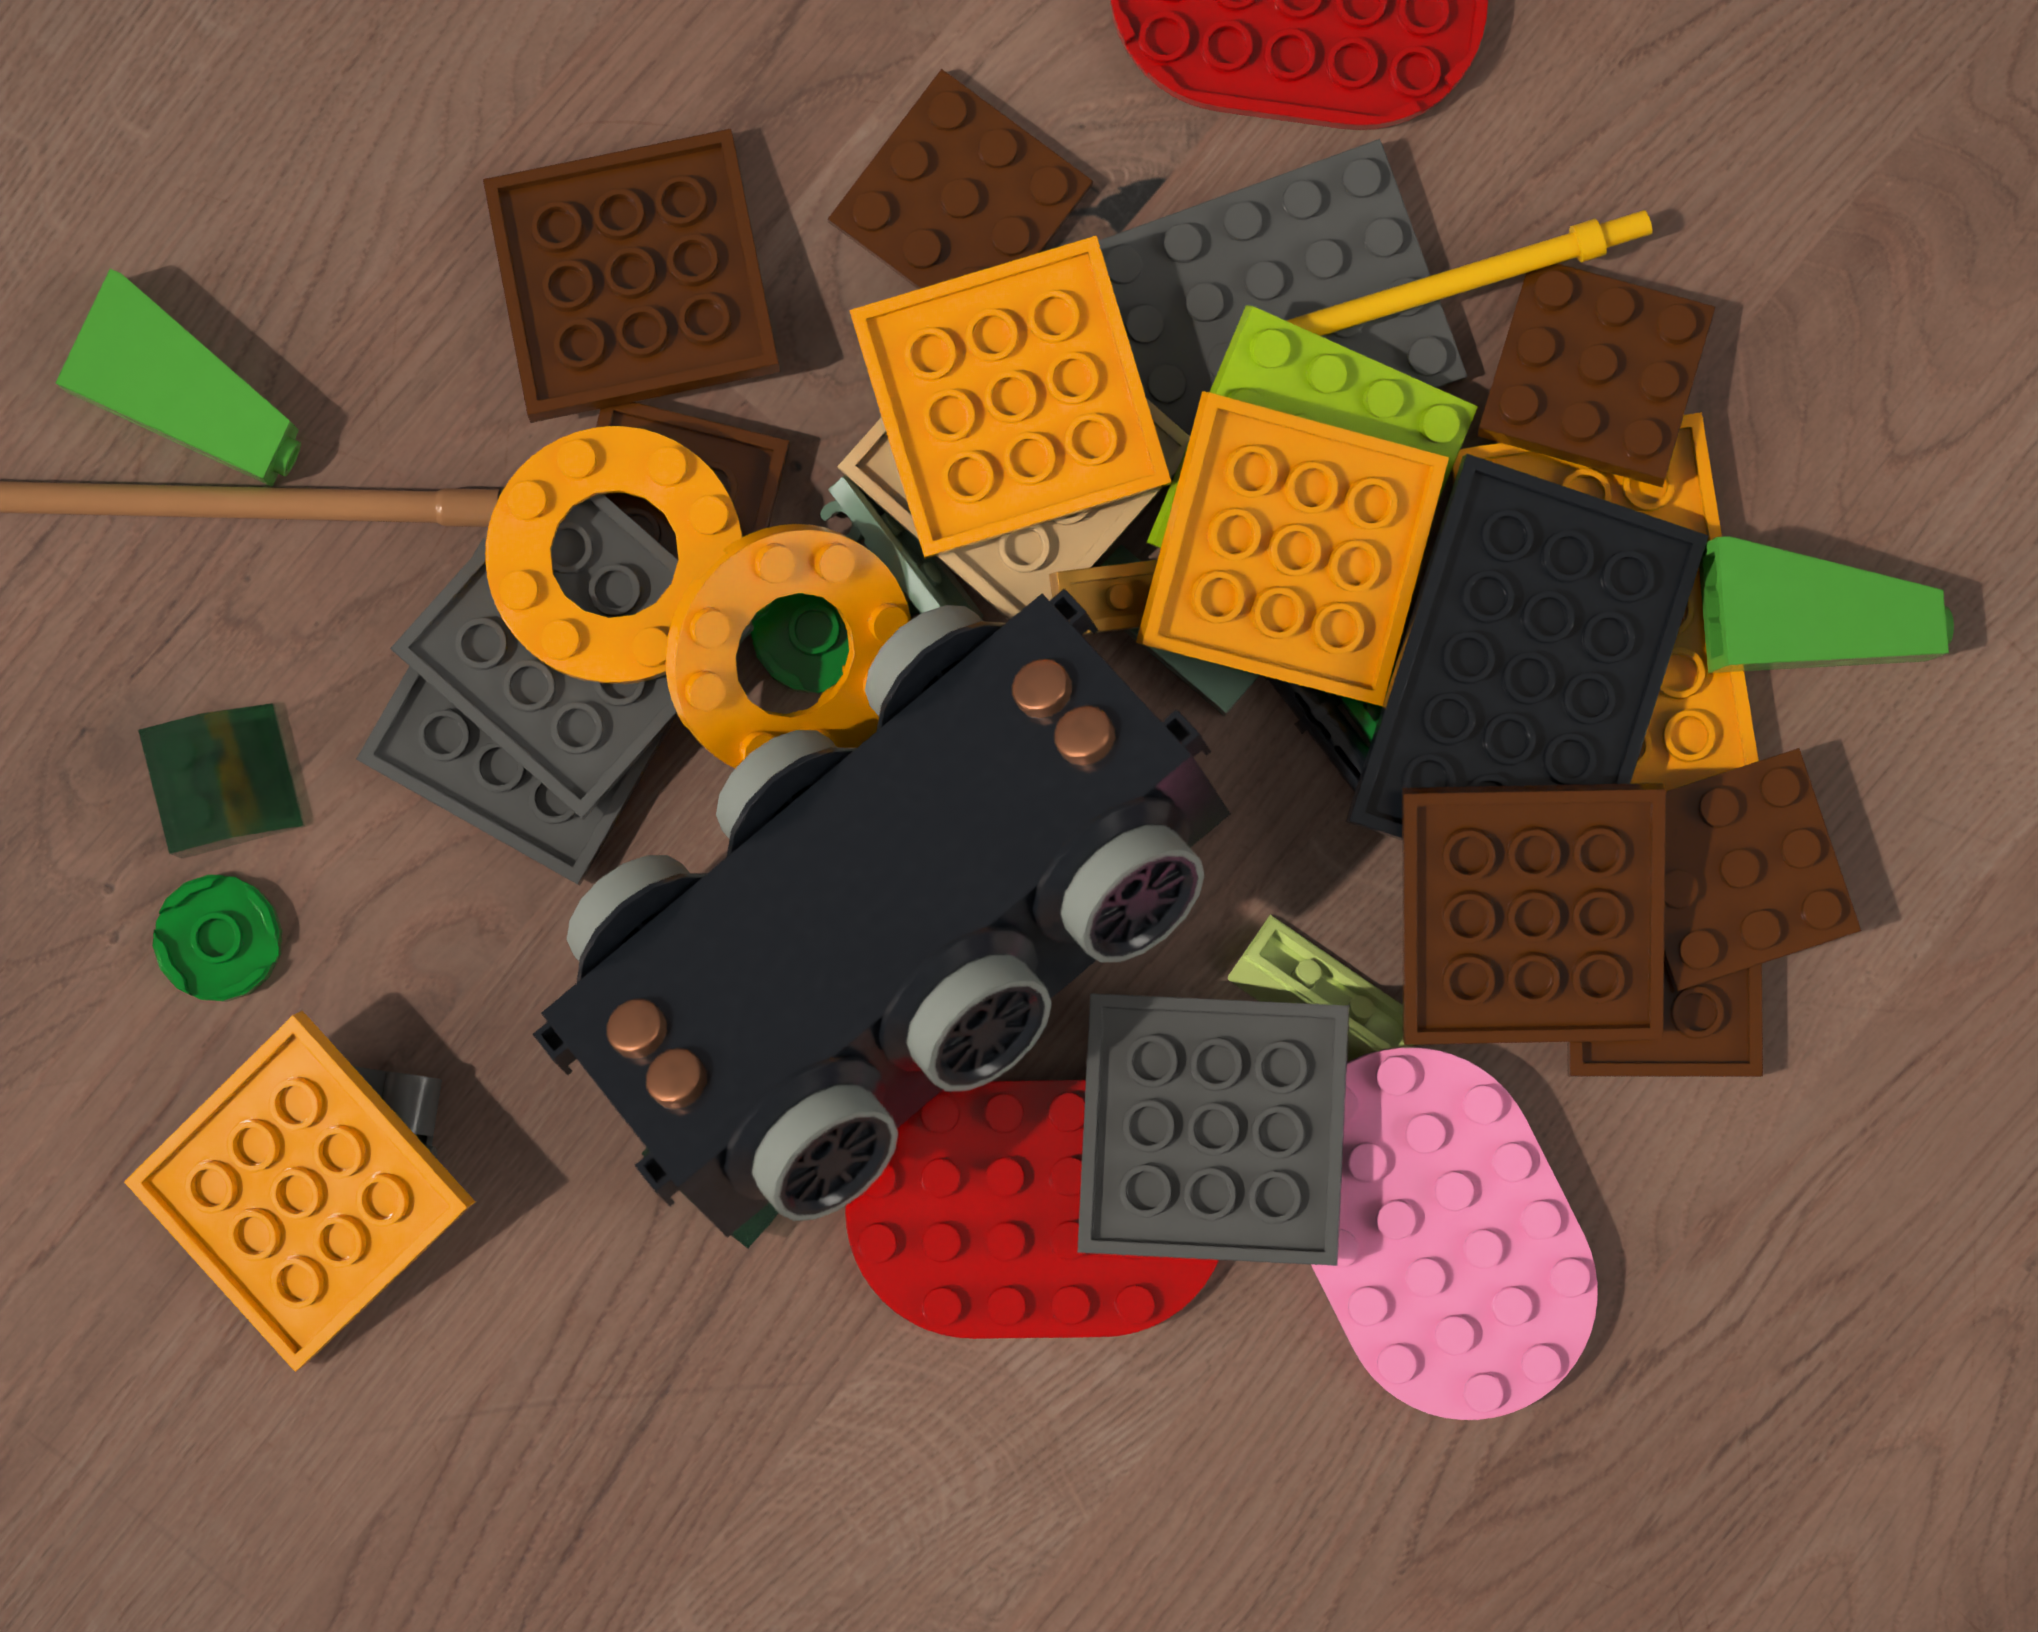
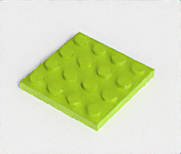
[1146,305,1478,549]

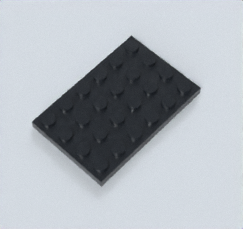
[1346,454,1708,840]

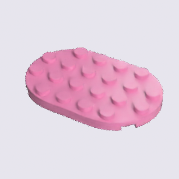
[1311,1046,1598,1420]

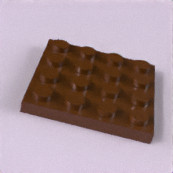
[483,128,781,423]
[1402,783,1666,1045]

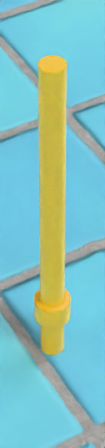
[1285,210,1652,336]

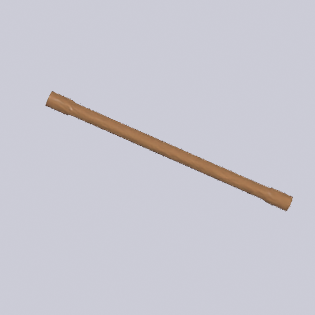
[0,481,501,527]

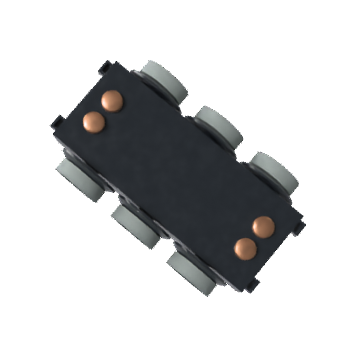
[532,588,1231,1238]

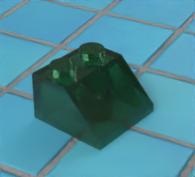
[138,703,305,859]

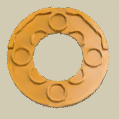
[485,426,743,684]
[666,524,911,769]

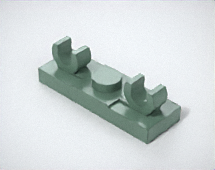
[820,475,984,619]

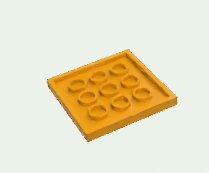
[849,235,1172,559]
[1136,391,1449,706]
[124,1010,476,1372]

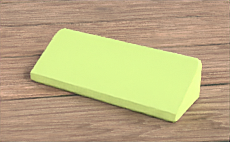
[1228,915,1414,1062]

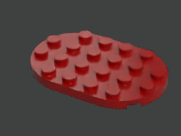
[1110,0,1488,130]
[845,1080,1219,1339]

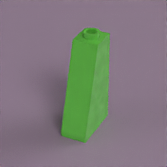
[56,269,301,487]
[1699,536,1954,673]

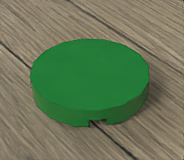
[751,593,849,694]
[152,874,282,1002]

